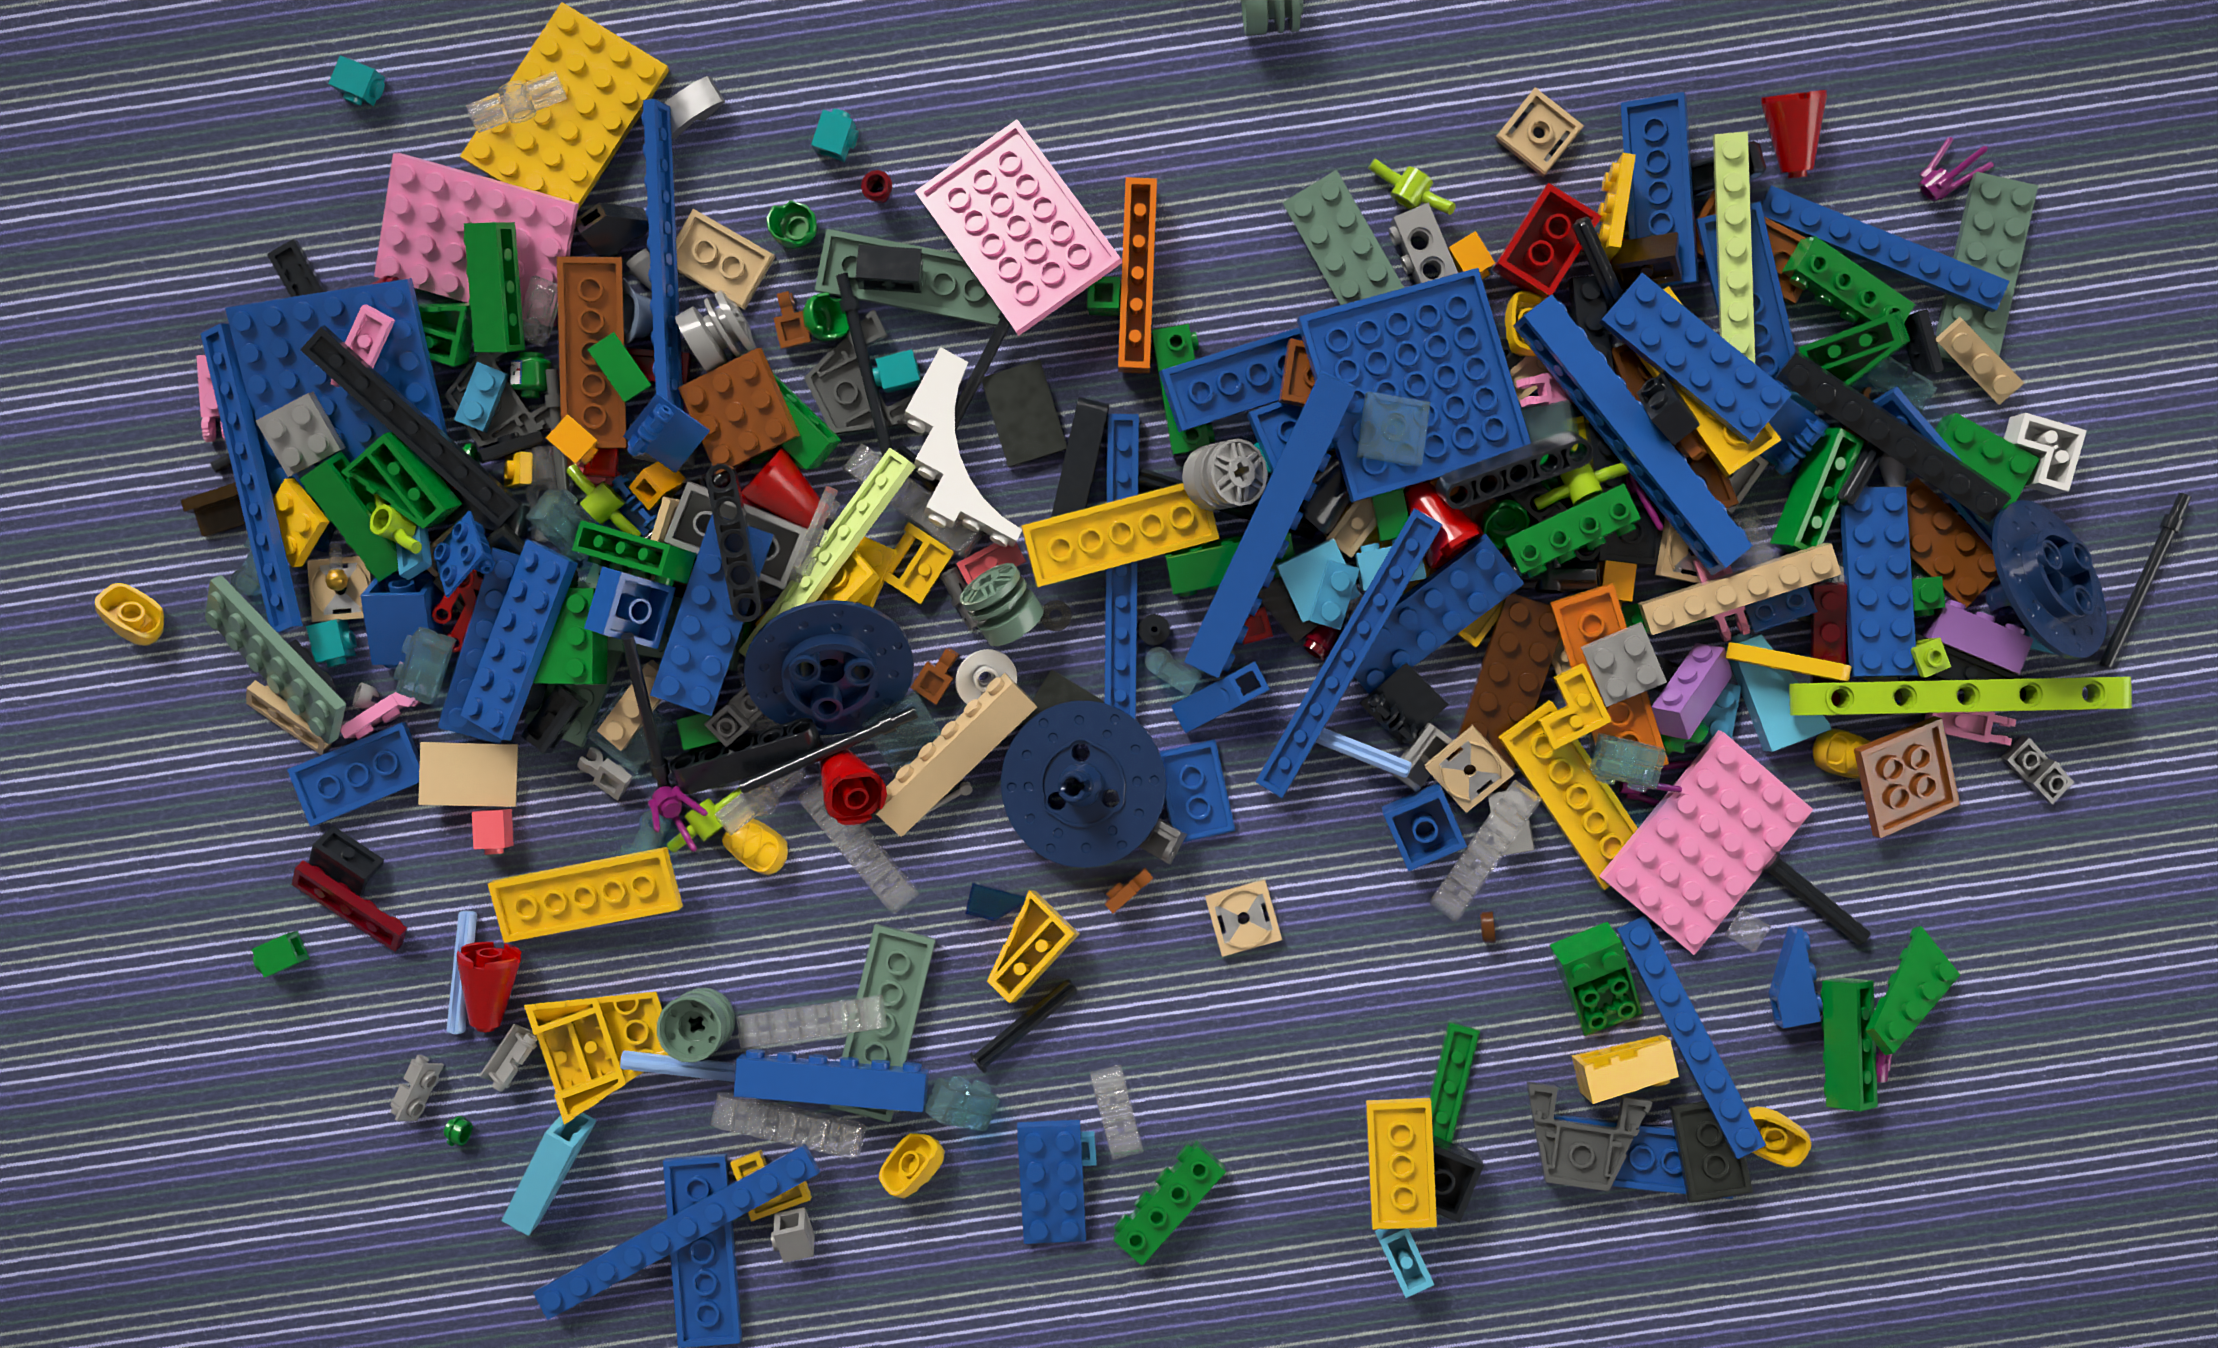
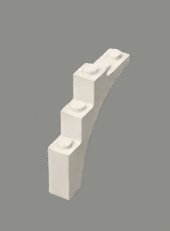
[903,347,1022,547]

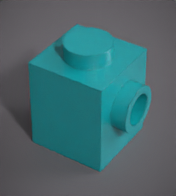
[328,55,385,106]
[811,108,859,162]
[872,349,922,393]
[306,619,357,668]

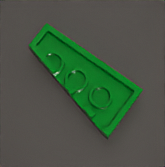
[1865,926,1960,1055]

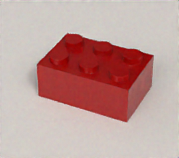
[1492,182,1602,299]

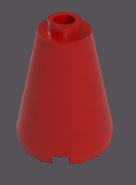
[1761,90,1827,178]
[741,448,829,532]
[1404,481,1484,569]
[820,749,887,825]
[456,941,522,1033]

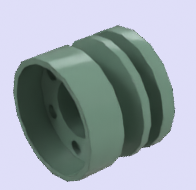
[1241,0,1303,36]
[959,563,1044,646]
[657,988,735,1062]

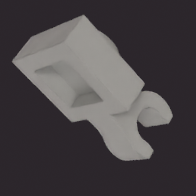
[577,747,633,801]

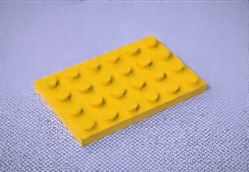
[460,2,670,210]

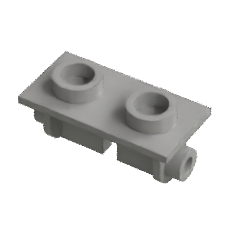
[479,1024,537,1092]
[390,1055,444,1121]

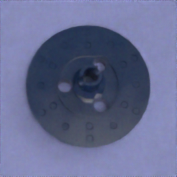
[1986,500,2107,660]
[744,600,914,735]
[1001,701,1166,868]

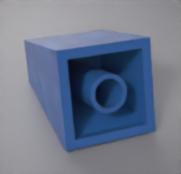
[360,571,443,668]

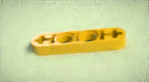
[1725,642,1852,682]

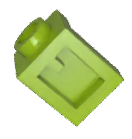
[1911,637,1951,678]

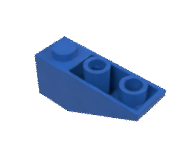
[1171,661,1270,733]
[1768,925,1823,1028]

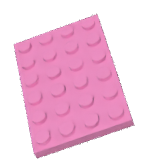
[915,120,1122,336]
[374,153,579,327]
[1599,730,1813,955]

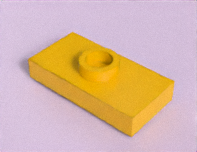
[504,452,533,488]

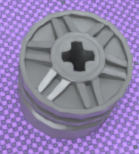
[675,290,756,373]
[1182,439,1268,511]

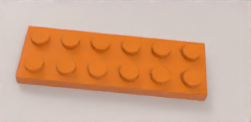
[1550,583,1669,783]

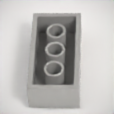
[664,482,809,589]

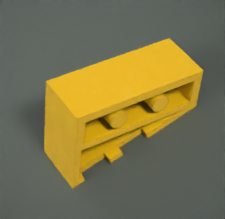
[987,890,1080,1003]
[1572,1035,1679,1104]

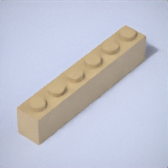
[1638,543,1841,635]
[875,673,1037,837]

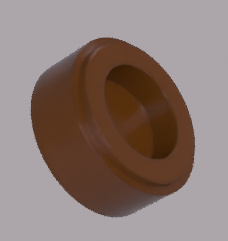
[1480,911,1496,943]

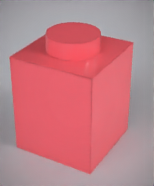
[472,809,514,855]

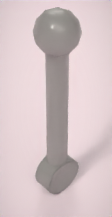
[919,782,972,821]

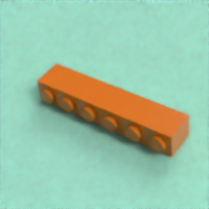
[1118,177,1157,373]

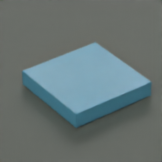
[1276,538,1360,622]

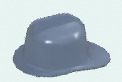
[623,278,653,344]

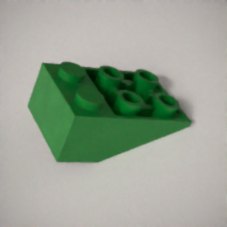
[1549,921,1643,1036]

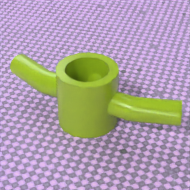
[1368,158,1456,215]
[1534,463,1629,510]
[566,464,641,536]
[370,494,422,554]
[667,787,748,853]

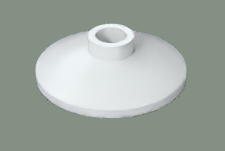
[956,649,1017,704]

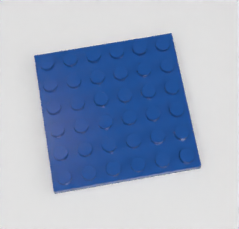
[1296,268,1531,503]
[225,278,448,494]

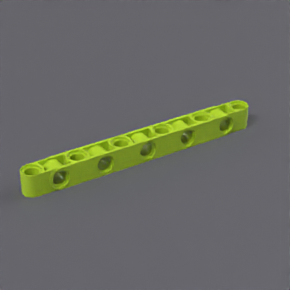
[1789,677,2132,716]

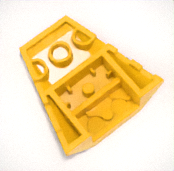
[524,991,668,1125]

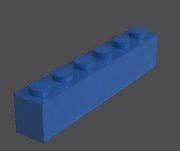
[733,1049,929,1112]

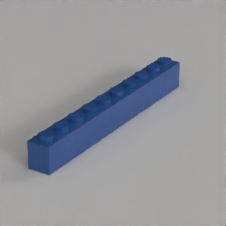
[1513,294,1753,575]
[1184,370,1359,678]

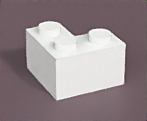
[2004,413,2087,495]

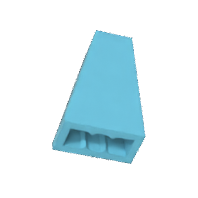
[1724,633,1832,752]
[501,1112,596,1236]

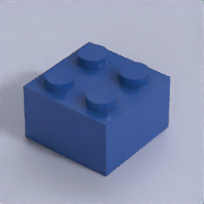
[584,566,676,649]
[1381,783,1467,871]

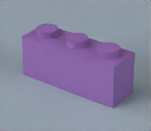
[1921,600,2034,674]
[1651,643,1733,740]

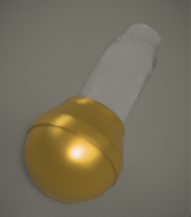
[325,543,348,591]

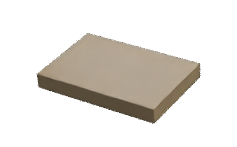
[676,209,775,310]
[418,742,518,807]

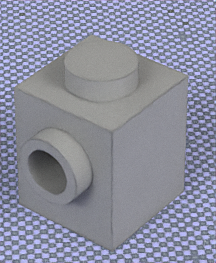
[771,1207,815,1263]

